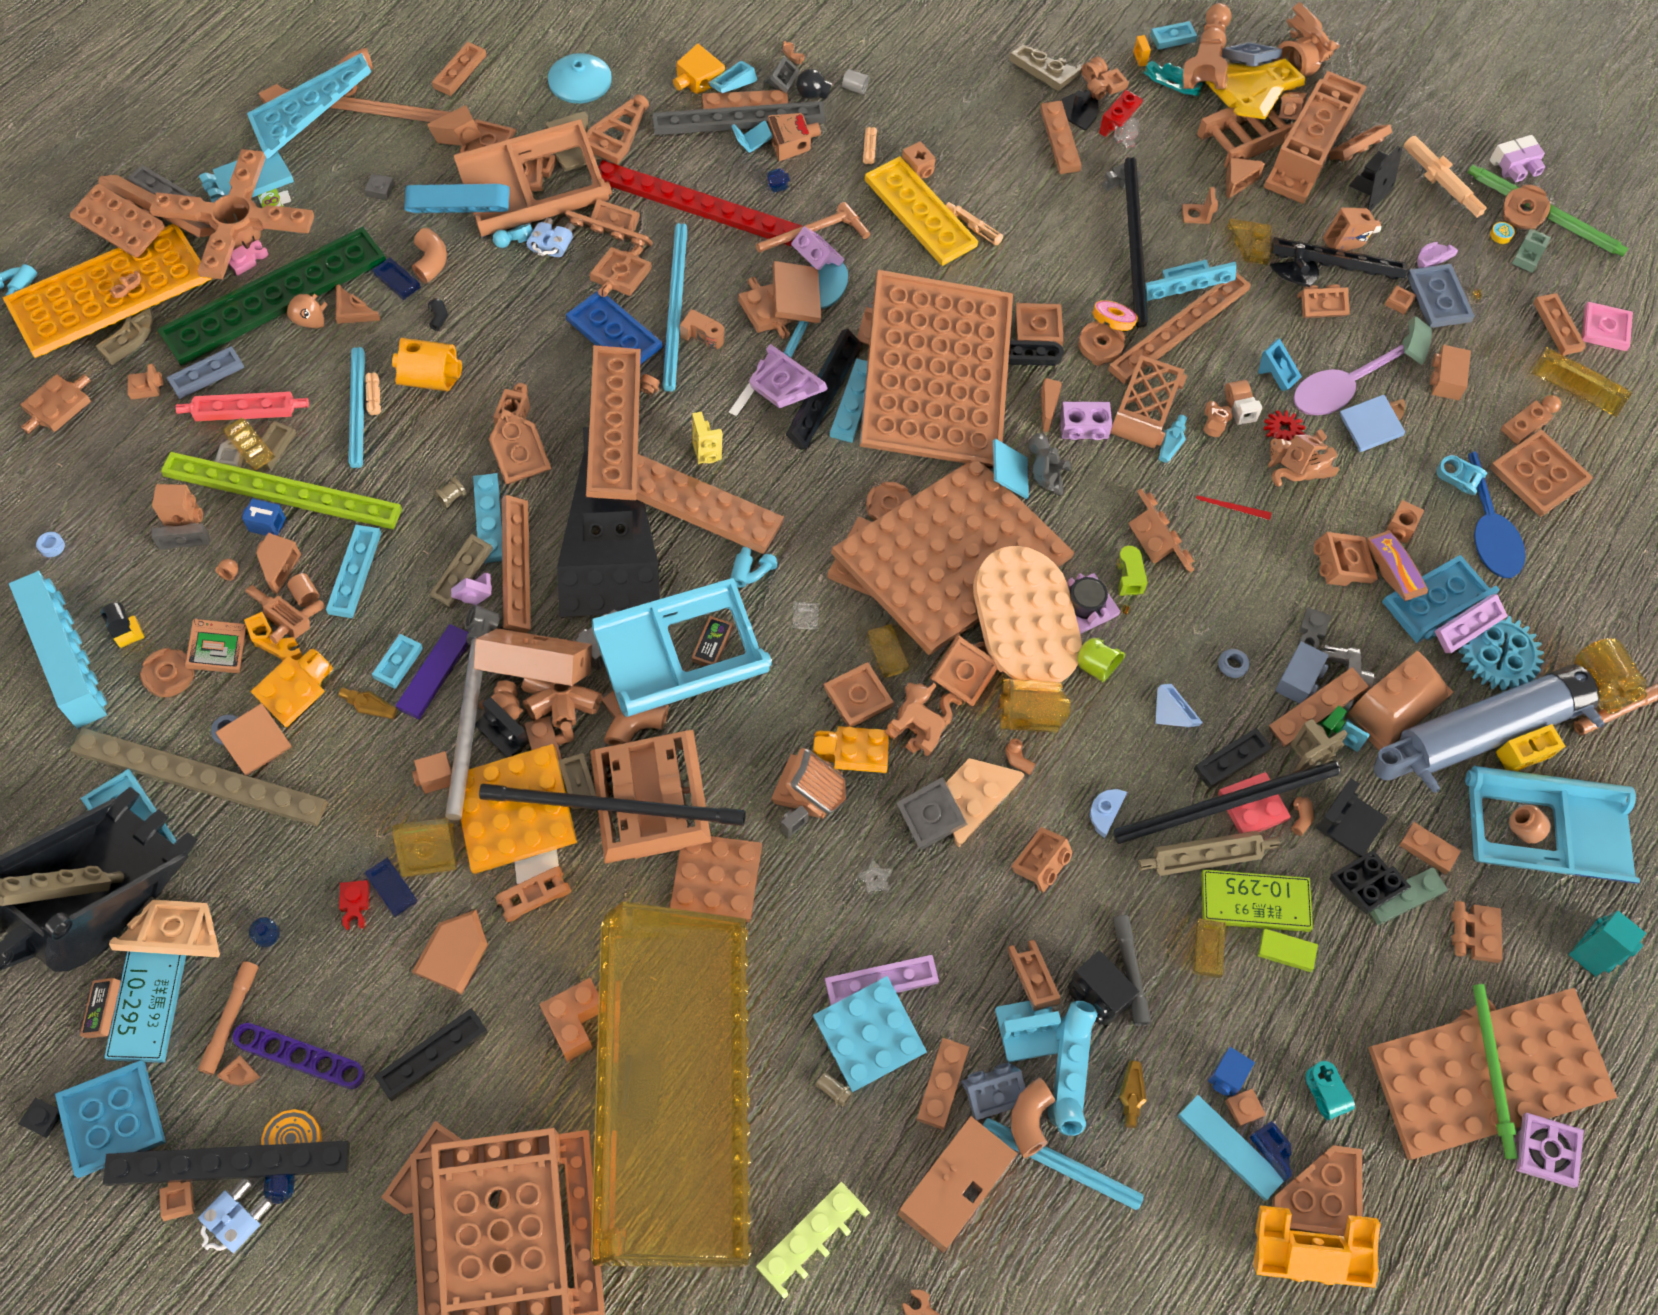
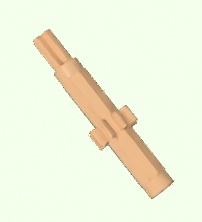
[1404,136,1487,218]

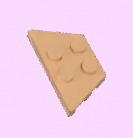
[946,758,1024,847]
[109,900,220,957]

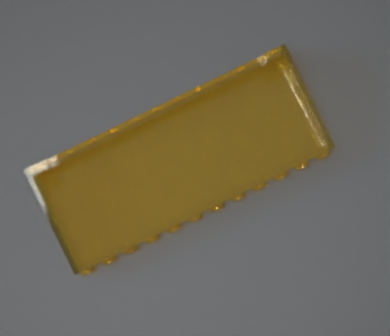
[591,902,751,1267]

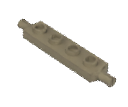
[1138,831,1280,876]
[0,866,124,906]

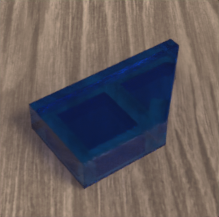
[1249,1121,1292,1182]

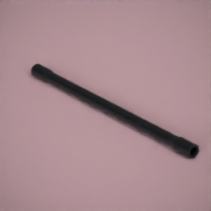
[479,784,746,826]

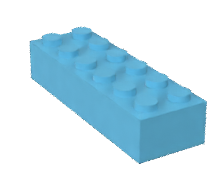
[9,571,107,729]

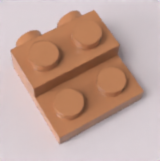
[1313,532,1378,586]

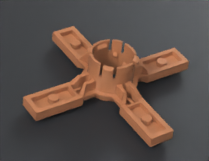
[150,149,314,279]

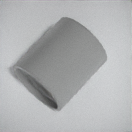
[842,69,869,95]

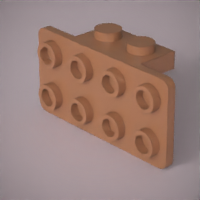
[70,184,165,257]

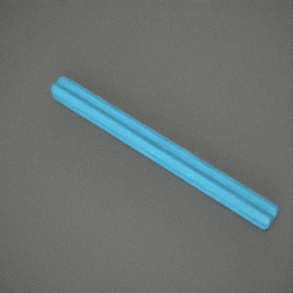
[348,347,365,468]
[983,1118,1144,1210]

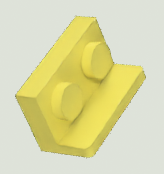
[692,412,723,464]

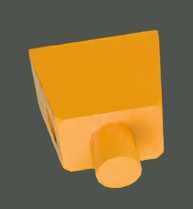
[673,44,725,94]

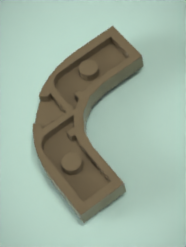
[96,307,153,365]

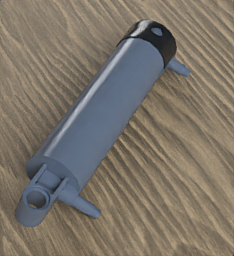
[1373,664,1605,793]

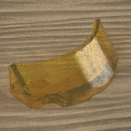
[1531,347,1633,417]

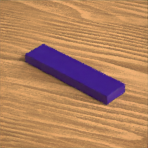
[396,624,469,720]

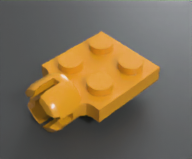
[250,649,333,728]
[813,726,889,773]

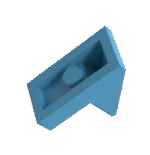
[1258,339,1302,391]

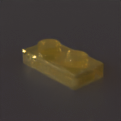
[867,624,909,678]
[1193,918,1226,978]

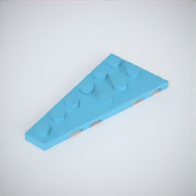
[247,53,371,159]

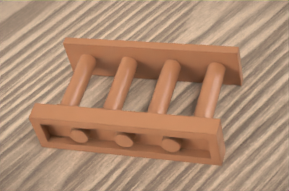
[1197,107,1296,168]

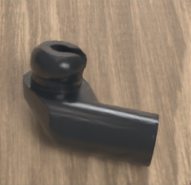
[428,298,448,331]

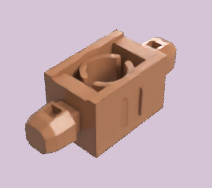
[1278,91,1307,120]
[493,383,530,425]

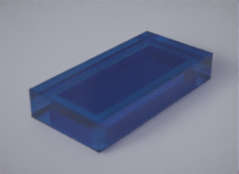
[373,257,421,300]
[364,857,418,917]

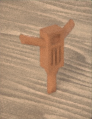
[245,585,325,644]

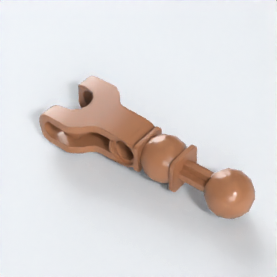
[1183,3,1232,89]

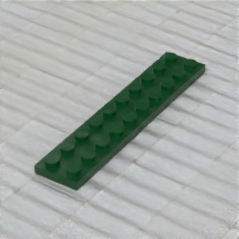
[157,226,387,366]

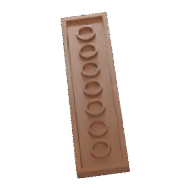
[586,345,641,500]
[636,454,784,554]

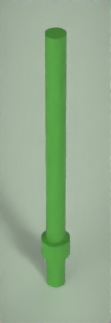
[1473,984,1518,1160]

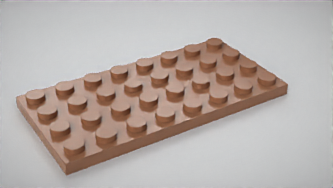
[1368,988,1617,1160]

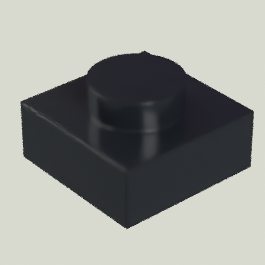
[18,1097,60,1138]

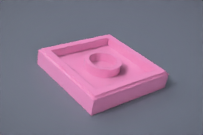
[1582,302,1633,351]

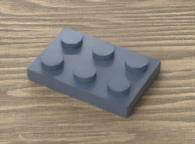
[1407,264,1475,328]

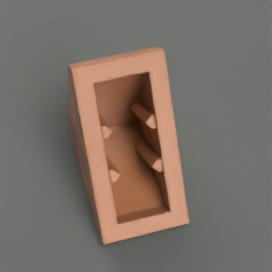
[1226,158,1265,199]

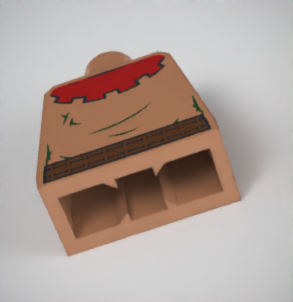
[768,113,821,161]

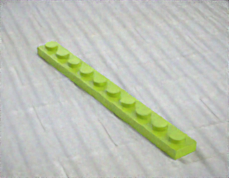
[161,452,402,530]

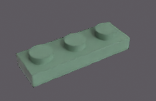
[1370,867,1448,925]

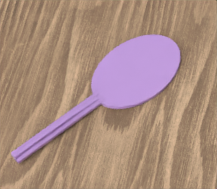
[1294,345,1405,415]

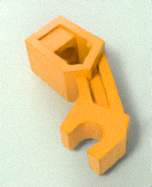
[244,612,303,661]

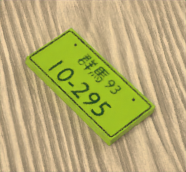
[1201,870,1313,932]

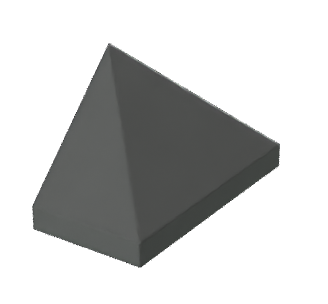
[764,56,800,93]

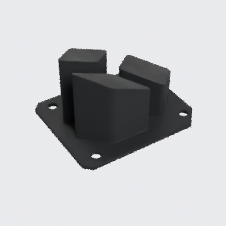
[1349,146,1403,212]

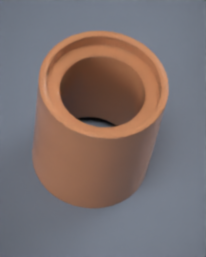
[287,573,320,607]

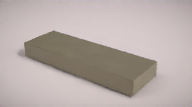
[429,534,493,609]

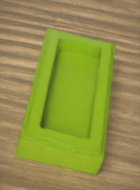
[1257,929,1318,972]

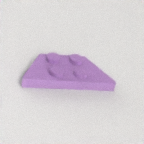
[749,344,828,408]

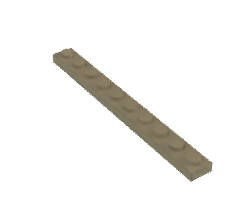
[70,728,328,827]

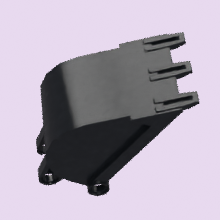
[0,787,198,972]

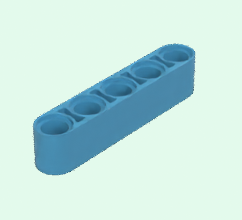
[404,184,510,213]

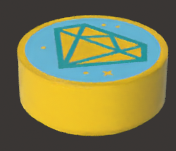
[1490,222,1515,244]

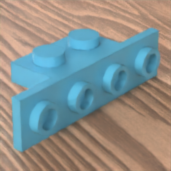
[1146,259,1236,301]

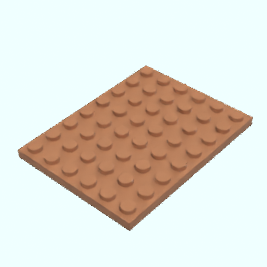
[859,270,1013,468]
[831,461,1074,656]

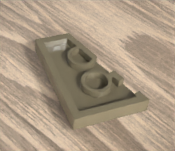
[1009,45,1082,91]

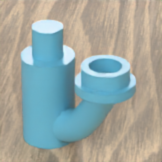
[0,264,37,296]
[730,547,777,588]

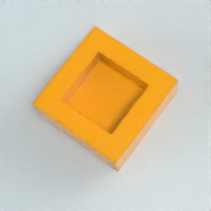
[1133,35,1151,67]

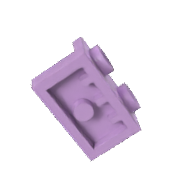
[791,226,845,270]

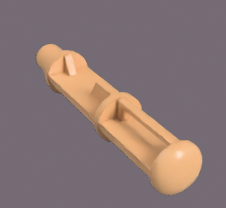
[946,202,1003,246]

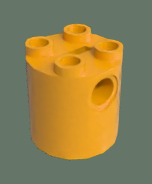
[392,338,462,392]

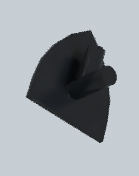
[1060,90,1098,131]
[1270,244,1319,287]

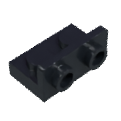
[475,697,529,758]

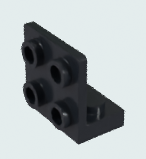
[1316,778,1388,858]

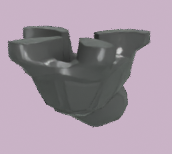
[1028,433,1072,496]

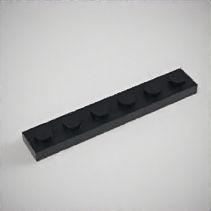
[1272,237,1408,279]
[786,329,862,450]

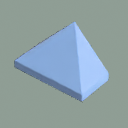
[1155,684,1203,727]

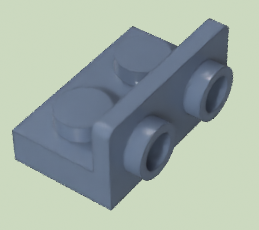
[961,1063,1026,1120]

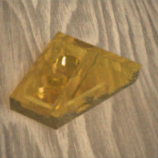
[1228,219,1272,265]

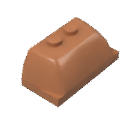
[1345,651,1454,751]

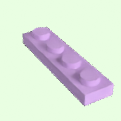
[824,955,939,1006]

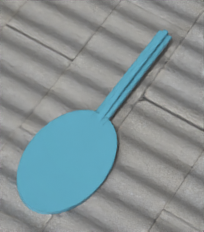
[784,262,848,358]

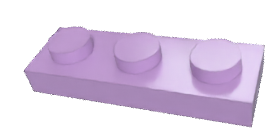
[1434,594,1508,653]

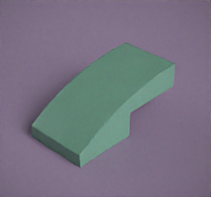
[1512,228,1551,273]
[1403,316,1432,364]

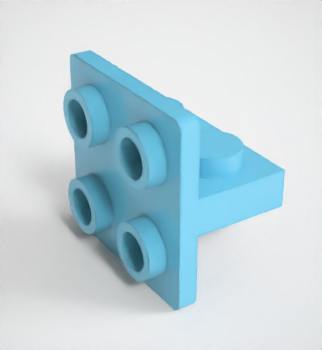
[995,1001,1061,1062]

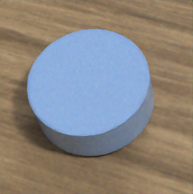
[36,532,65,557]

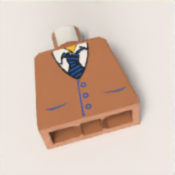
[1323,208,1381,251]

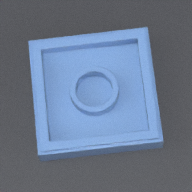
[1340,395,1405,452]

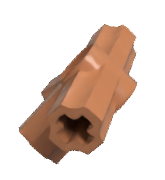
[522,678,602,730]

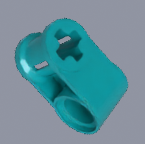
[1305,1061,1355,1120]

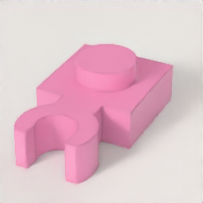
[228,240,269,276]

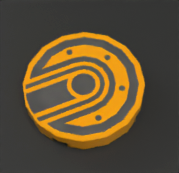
[261,1109,322,1145]

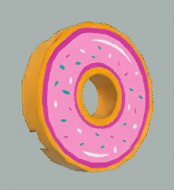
[1092,300,1138,331]

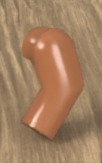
[1005,739,1036,775]
[1291,797,1314,836]

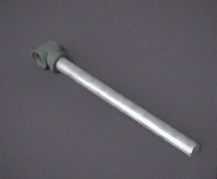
[445,605,499,820]

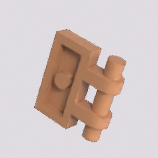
[1451,901,1502,963]

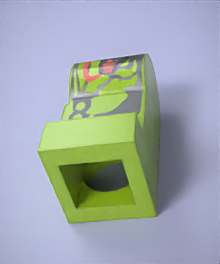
[1116,546,1148,596]

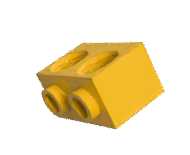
[1496,724,1566,771]

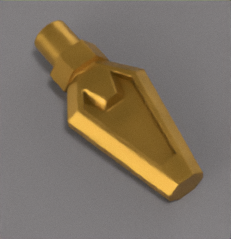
[339,687,398,719]
[1119,1061,1147,1128]

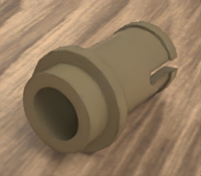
[815,1072,853,1107]

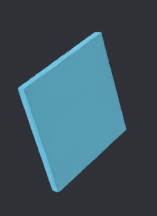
[993,439,1029,499]

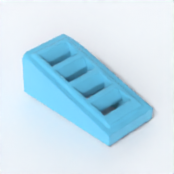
[709,61,757,93]

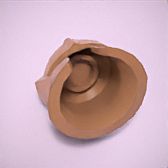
[1273,37,1321,77]

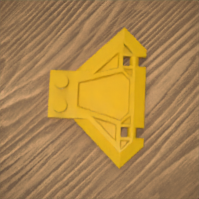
[1205,59,1305,119]

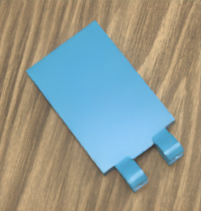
[199,151,294,202]

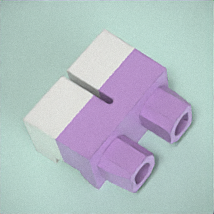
[1490,135,1545,182]

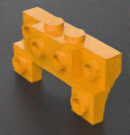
[1253,1205,1381,1288]

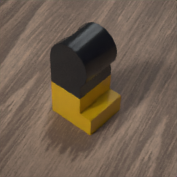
[101,603,145,648]

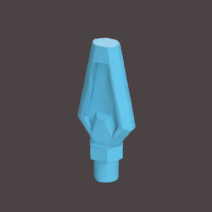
[1159,415,1187,463]

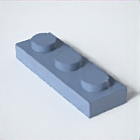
[166,346,244,399]

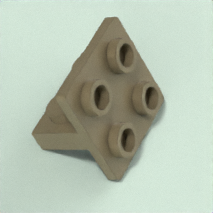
[1290,719,1348,773]

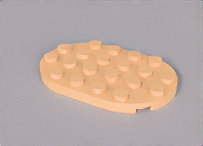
[973,546,1082,689]

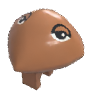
[287,294,327,328]

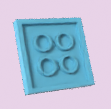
[813,976,927,1092]

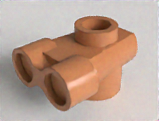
[1203,401,1233,437]

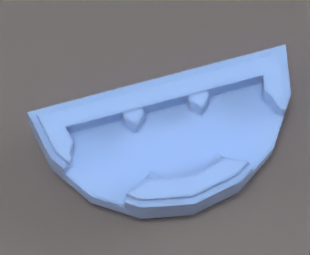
[1089,789,1127,838]

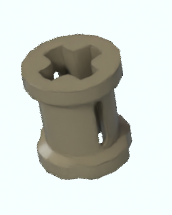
[433,477,466,509]

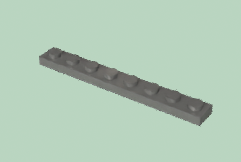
[652,101,825,135]

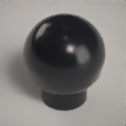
[796,69,832,99]

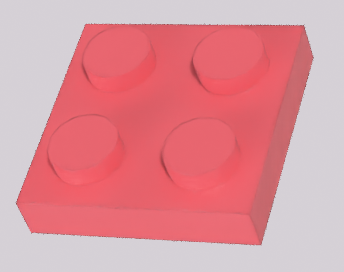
[1218,772,1291,833]

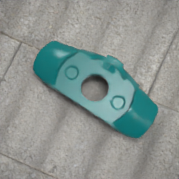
[1143,61,1203,96]

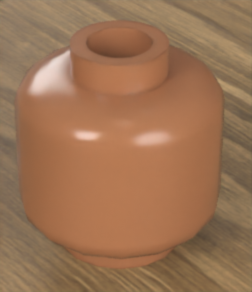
[1509,805,1550,844]

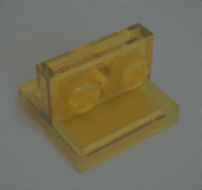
[392,818,457,877]

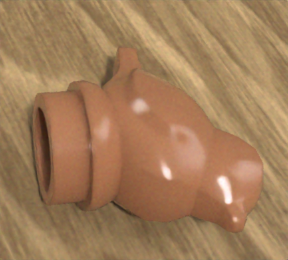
[479,680,523,720]

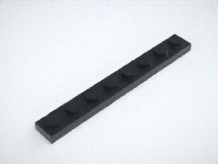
[103,1141,350,1186]

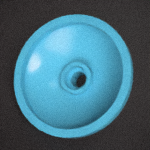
[548,53,612,103]

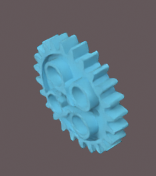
[1459,616,1544,691]

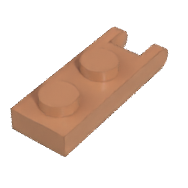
[1008,940,1061,1011]

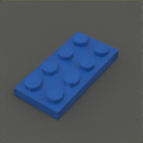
[565,291,662,365]

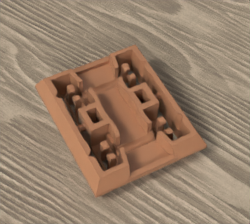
[590,730,712,864]

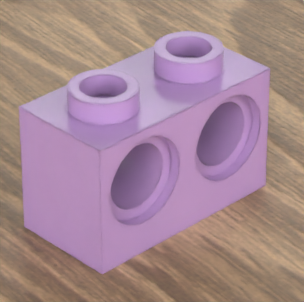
[1060,402,1112,440]

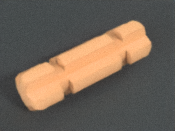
[863,127,877,165]
[365,372,381,416]

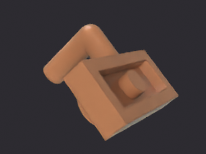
[524,716,574,760]

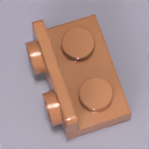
[1297,284,1350,318]
[1011,827,1072,892]

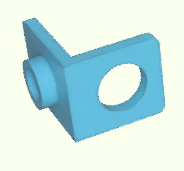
[732,121,773,153]
[1339,718,1369,752]

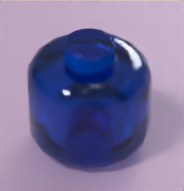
[767,168,791,193]
[249,917,280,947]
[263,1174,295,1204]

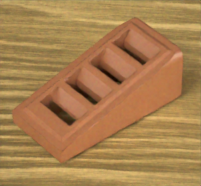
[1041,378,1062,432]

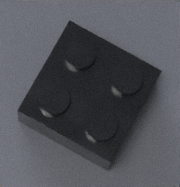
[1067,950,1140,1028]

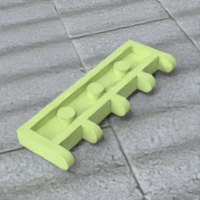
[756,1182,870,1299]

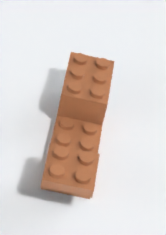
[1264,71,1366,204]

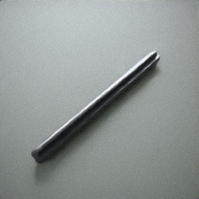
[1124,157,1148,327]
[1113,760,1341,844]

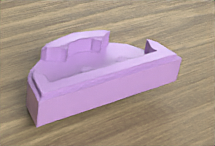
[1417,242,1458,268]

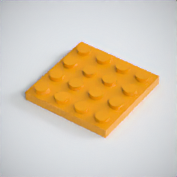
[461,744,577,874]

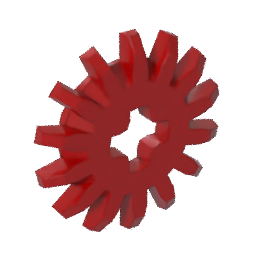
[1263,410,1306,441]

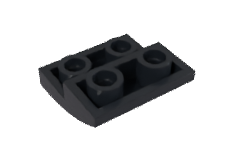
[1329,850,1411,914]

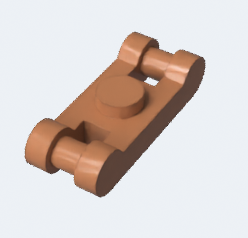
[495,866,571,922]

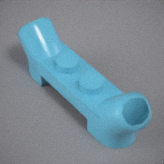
[1048,1001,1097,1136]

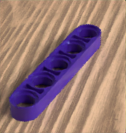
[233,1023,365,1089]

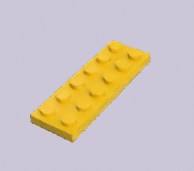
[865,156,978,266]

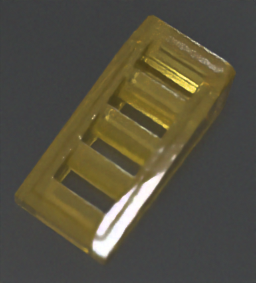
[223,418,275,470]

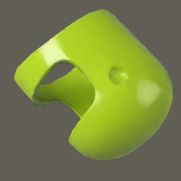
[1077,638,1125,682]

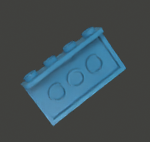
[1382,555,1500,644]

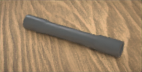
[1113,915,1151,1026]

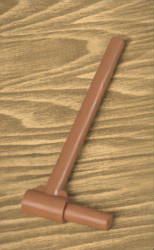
[756,202,870,253]

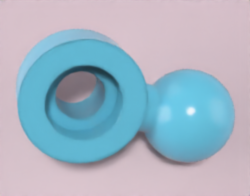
[493,223,533,248]

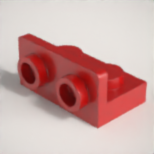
[1099,90,1143,137]

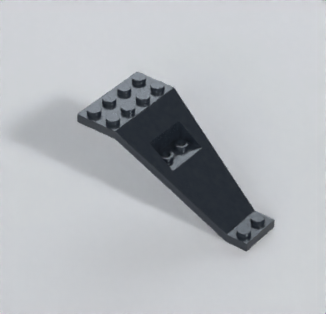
[557,427,660,617]

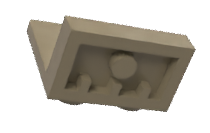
[545,111,604,171]

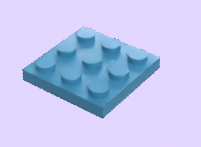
[55,1060,166,1178]

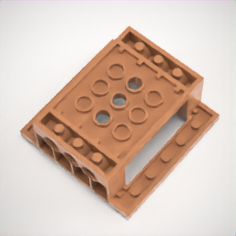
[410,1128,605,1315]

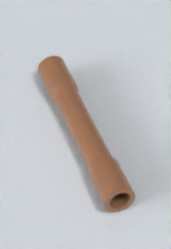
[1573,683,1658,736]
[197,961,259,1075]

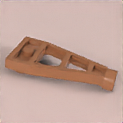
[586,94,649,165]

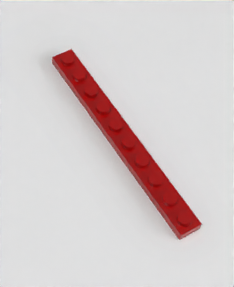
[598,160,802,247]

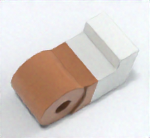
[1225,380,1262,425]

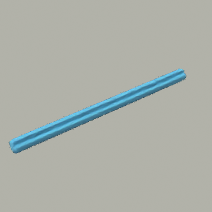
[662,223,687,392]

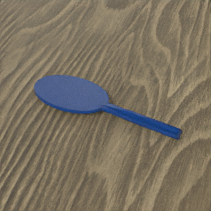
[1468,452,1525,578]

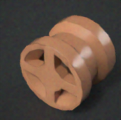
[1081,56,1108,83]

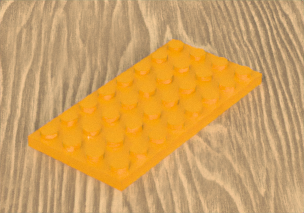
[2,224,212,358]

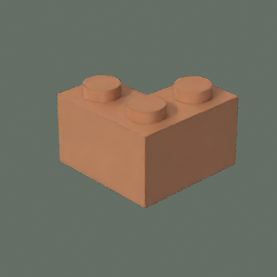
[539,978,605,1062]

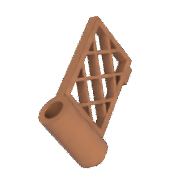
[1110,355,1187,449]

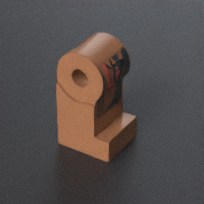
[680,309,724,349]

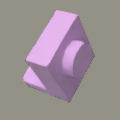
[451,573,492,605]

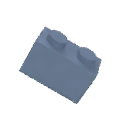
[1275,641,1329,704]

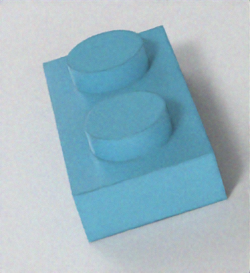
[1150,21,1197,49]
[372,634,423,689]

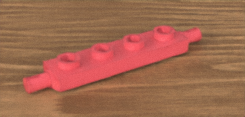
[176,392,309,421]

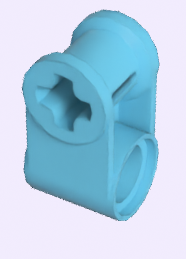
[1436,455,1487,495]

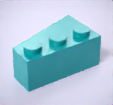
[1568,911,1647,977]

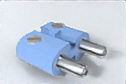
[526,218,574,257]
[198,1178,272,1253]

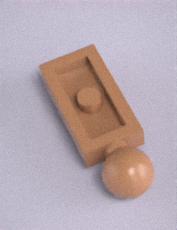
[1501,395,1561,445]

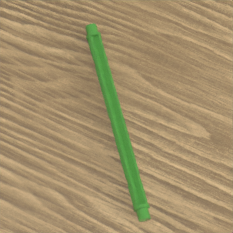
[1468,165,1629,257]

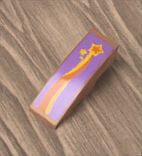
[1367,530,1428,601]

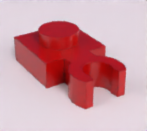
[339,880,370,930]

